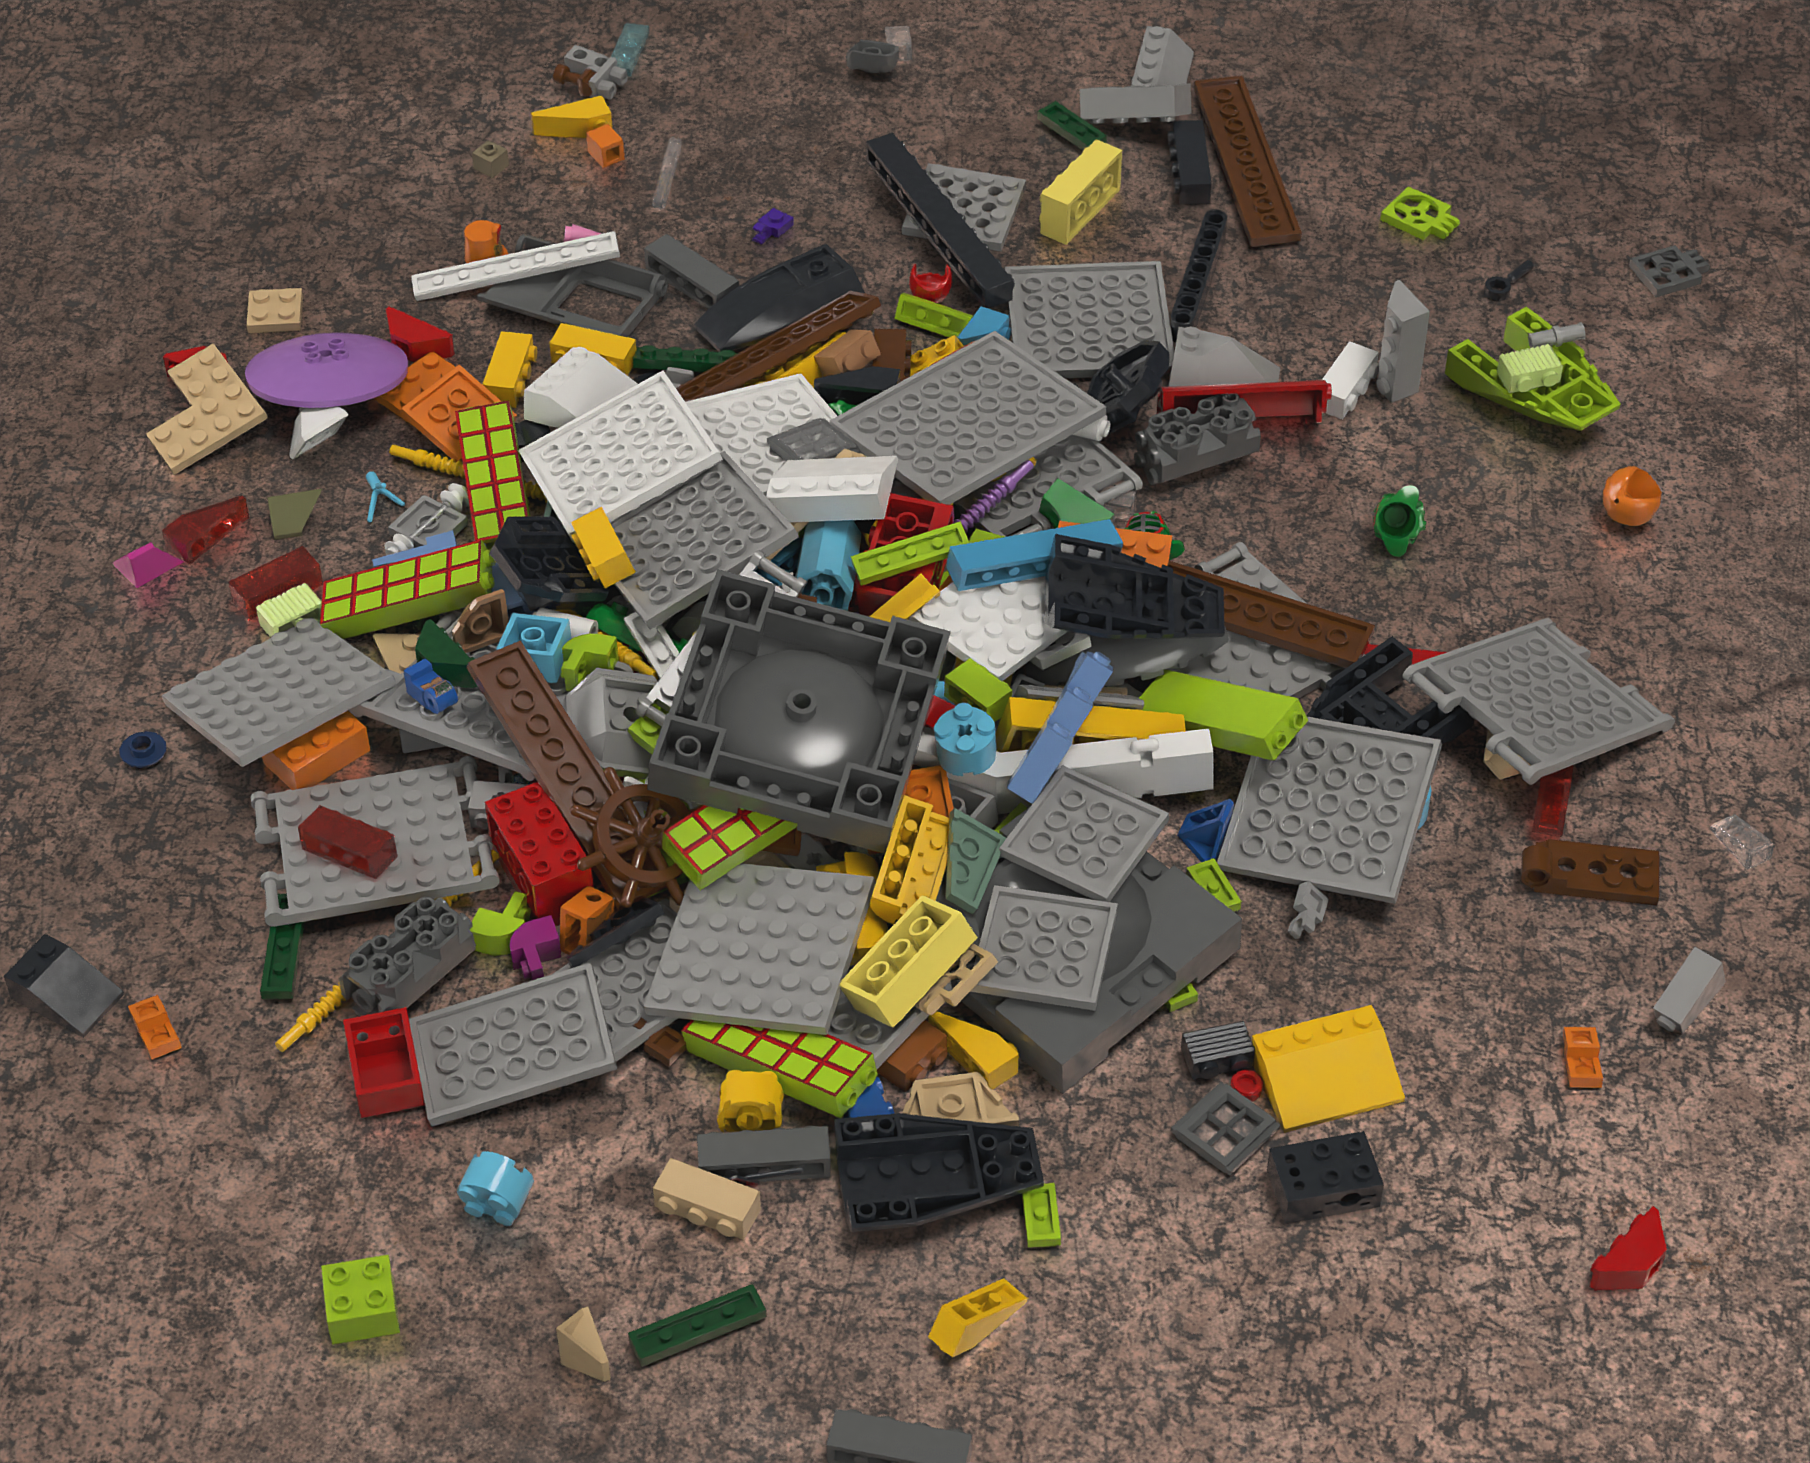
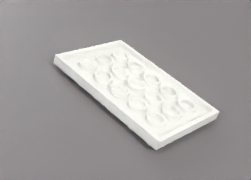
[908,532,1068,681]

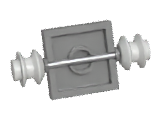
[385,483,469,556]

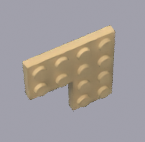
[146,344,268,475]

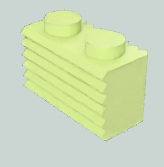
[1497,344,1563,393]
[256,583,322,637]

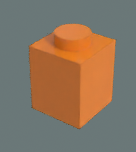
[586,124,625,168]

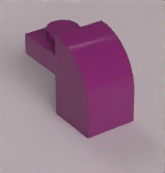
[510,915,562,981]

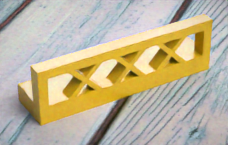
[869,573,940,622]

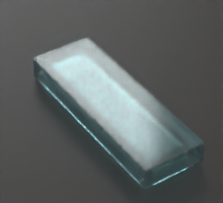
[611,23,650,76]

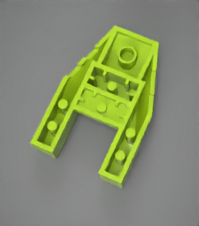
[1445,306,1621,431]

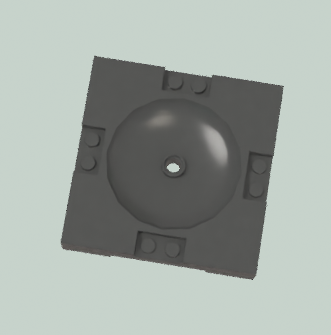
[647,569,951,854]
[887,805,1242,1094]

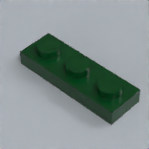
[1037,101,1107,150]

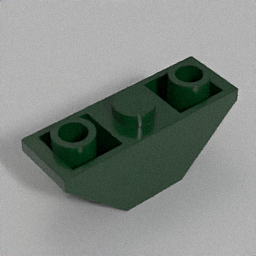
[415,619,478,688]

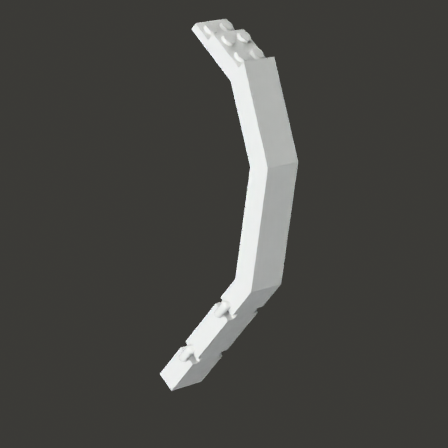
[778,572,1213,814]

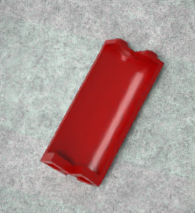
[1156,380,1332,423]

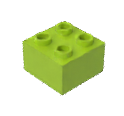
[321,1254,400,1345]

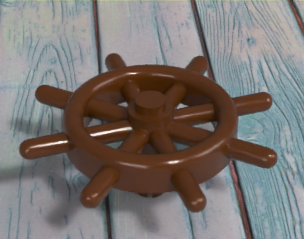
[570,767,704,908]

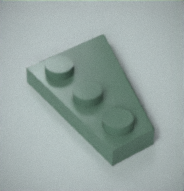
[946,808,1006,914]

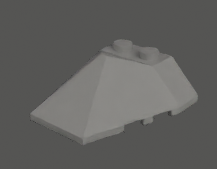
[1169,326,1280,387]

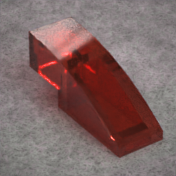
[1532,765,1574,837]

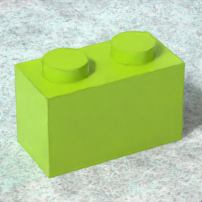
[944,658,1013,722]

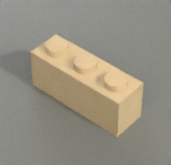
[653,1158,761,1240]

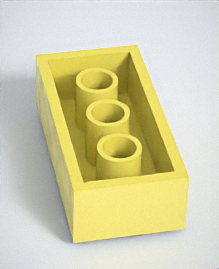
[1039,139,1122,245]
[840,895,978,1028]

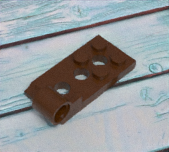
[1521,839,1659,905]

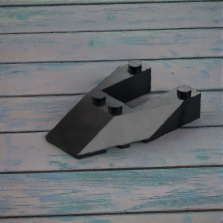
[1306,636,1474,744]

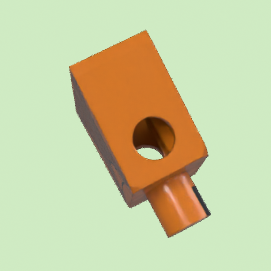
[560,887,615,955]

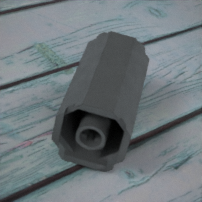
[1134,393,1261,485]
[338,897,476,1016]

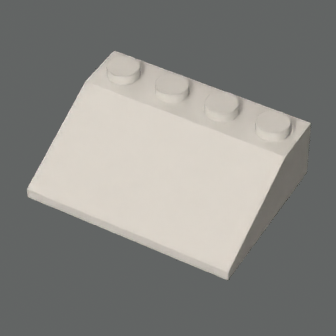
[524,347,637,428]
[766,456,898,522]

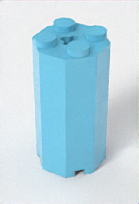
[795,520,862,611]

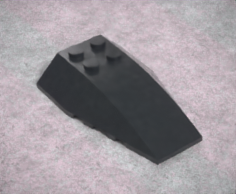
[1045,534,1225,639]

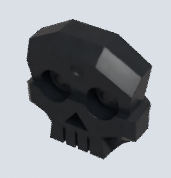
[1074,340,1170,435]

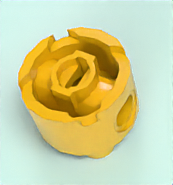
[717,1070,784,1133]

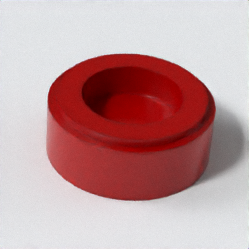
[1230,1070,1263,1102]

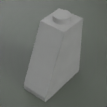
[1653,947,1726,1034]

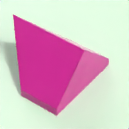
[113,542,184,588]

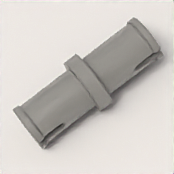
[1528,322,1586,348]

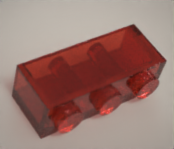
[228,546,323,621]
[298,805,398,879]

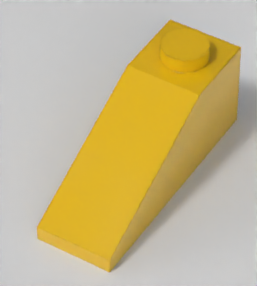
[531,95,613,138]
[928,1011,1019,1089]
[928,1278,1028,1358]

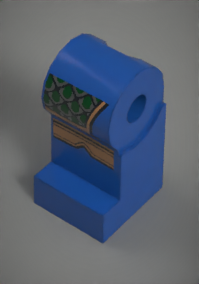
[403,659,458,714]

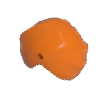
[1602,466,1662,526]

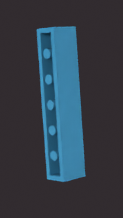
[946,519,1123,591]

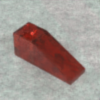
[162,495,250,565]

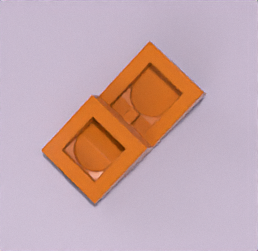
[128,995,182,1060]
[1563,1027,1603,1088]

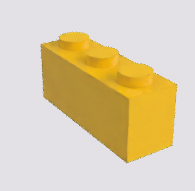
[549,323,636,376]
[482,331,537,408]
[571,506,636,588]

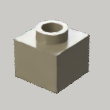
[472,140,509,178]

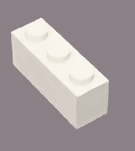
[1322,341,1379,420]

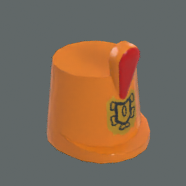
[464,220,508,263]

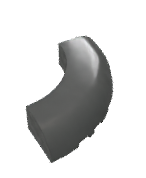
[1025,628,1229,687]

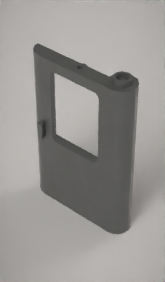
[477,234,668,337]

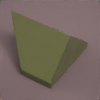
[267,488,323,540]

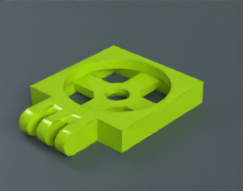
[1380,186,1460,240]

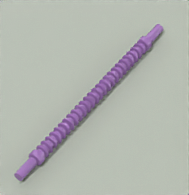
[854,459,1034,614]

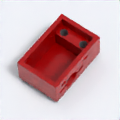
[343,1007,425,1118]

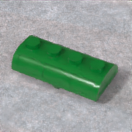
[586,601,689,654]

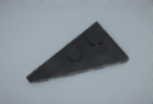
[566,897,664,968]

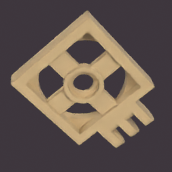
[914,943,998,1015]

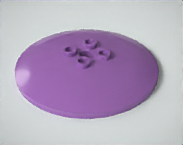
[245,332,408,408]

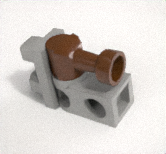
[553,45,627,100]

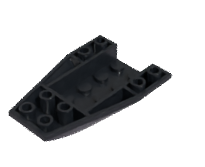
[694,244,866,352]
[834,1113,1044,1232]

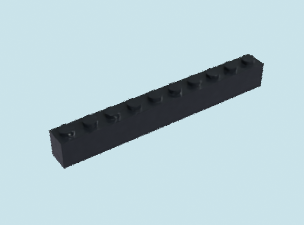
[866,132,1015,309]

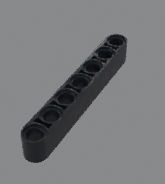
[1170,209,1227,343]

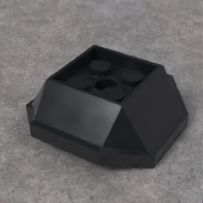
[490,517,611,611]

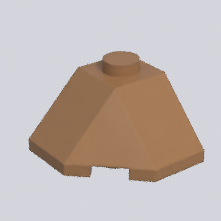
[452,589,509,653]

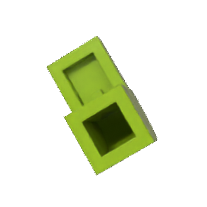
[561,634,619,692]
[470,891,531,956]

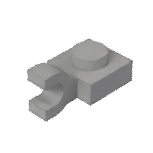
[1288,881,1328,939]

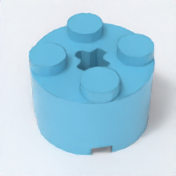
[934,703,997,776]
[457,1151,534,1226]

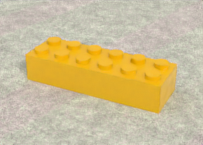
[996,697,1186,753]

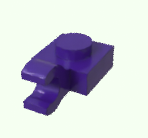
[753,208,794,244]

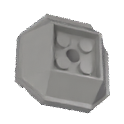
[563,668,658,779]

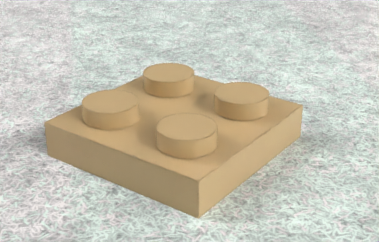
[246,288,303,333]

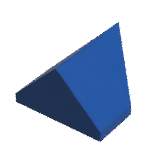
[1177,799,1234,862]

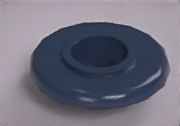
[119,731,166,768]

